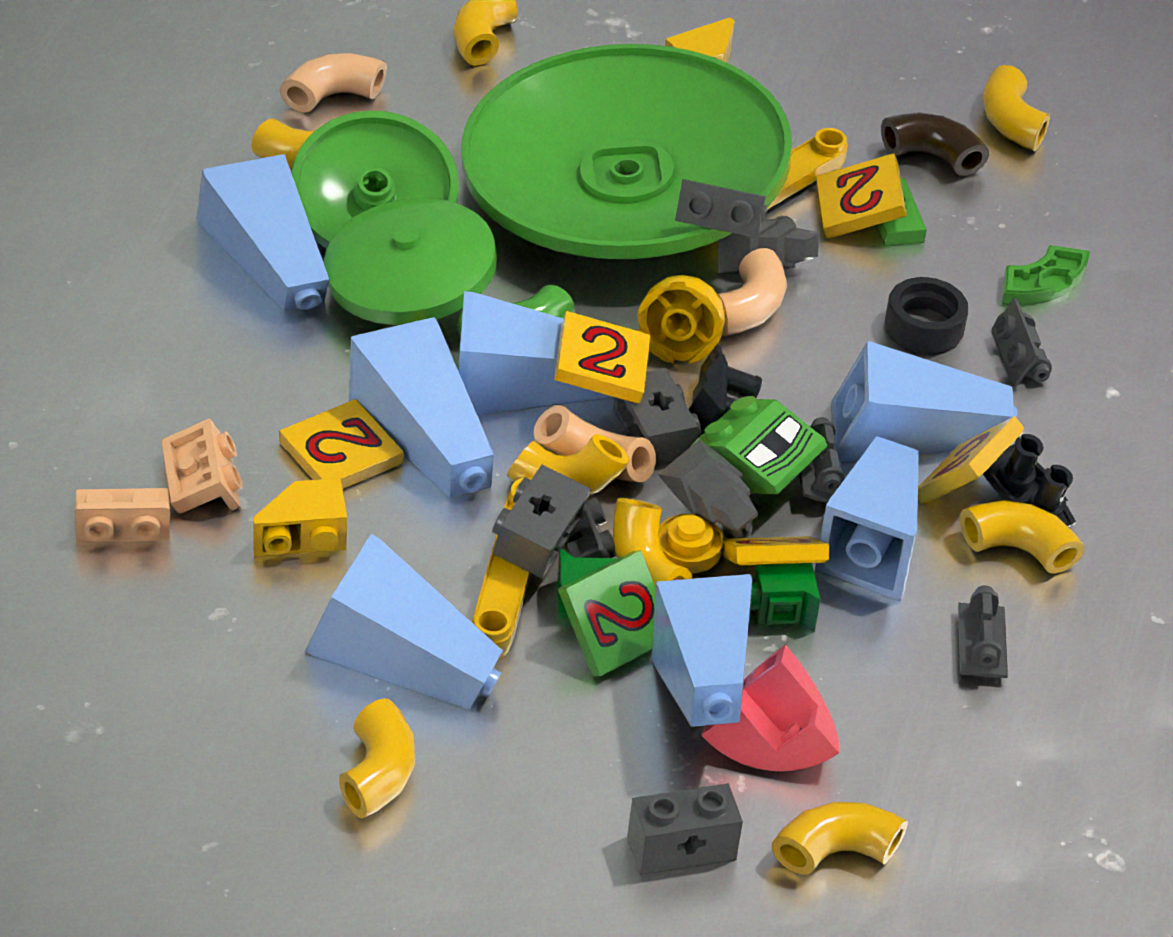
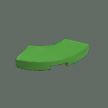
[1002,245,1090,305]

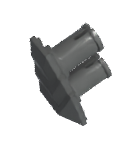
[718,215,819,274]
[658,440,758,539]

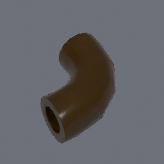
[881,112,989,176]

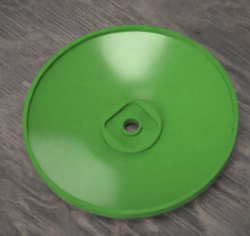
[461,44,792,259]

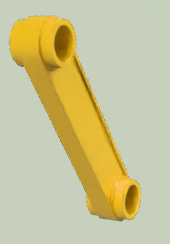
[767,128,848,210]
[472,478,532,660]

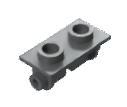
[675,179,767,238]
[992,298,1052,386]
[799,417,845,503]
[566,497,616,558]
[958,585,1008,678]

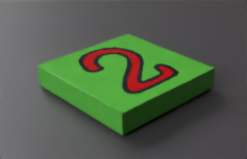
[558,550,656,676]

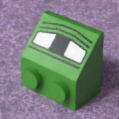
[691,396,827,494]

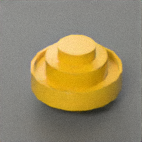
[659,514,723,573]

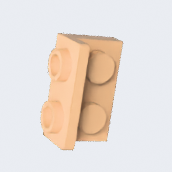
[161,418,243,514]
[75,488,170,542]

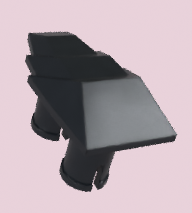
[689,344,762,435]
[983,434,1076,527]

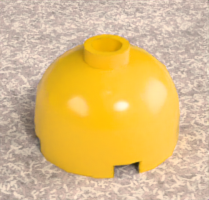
[637,275,725,364]

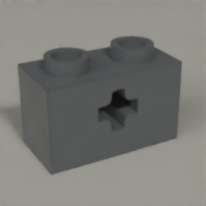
[613,368,701,467]
[492,464,591,579]
[627,783,743,875]

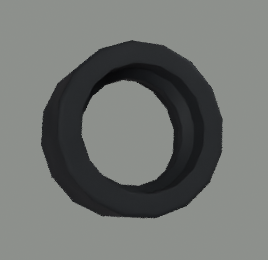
[885,277,968,354]

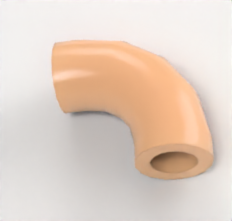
[280,53,387,113]
[718,248,787,336]
[533,405,656,482]

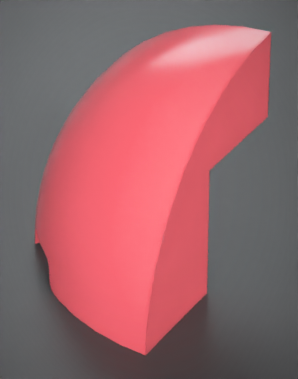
[702,644,840,771]

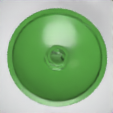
[292,111,459,249]
[324,198,497,325]

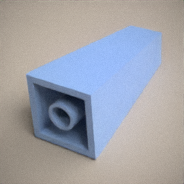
[196,154,329,311]
[459,291,613,415]
[349,317,494,498]
[832,341,1017,463]
[815,436,919,601]
[305,534,503,710]
[652,574,752,727]

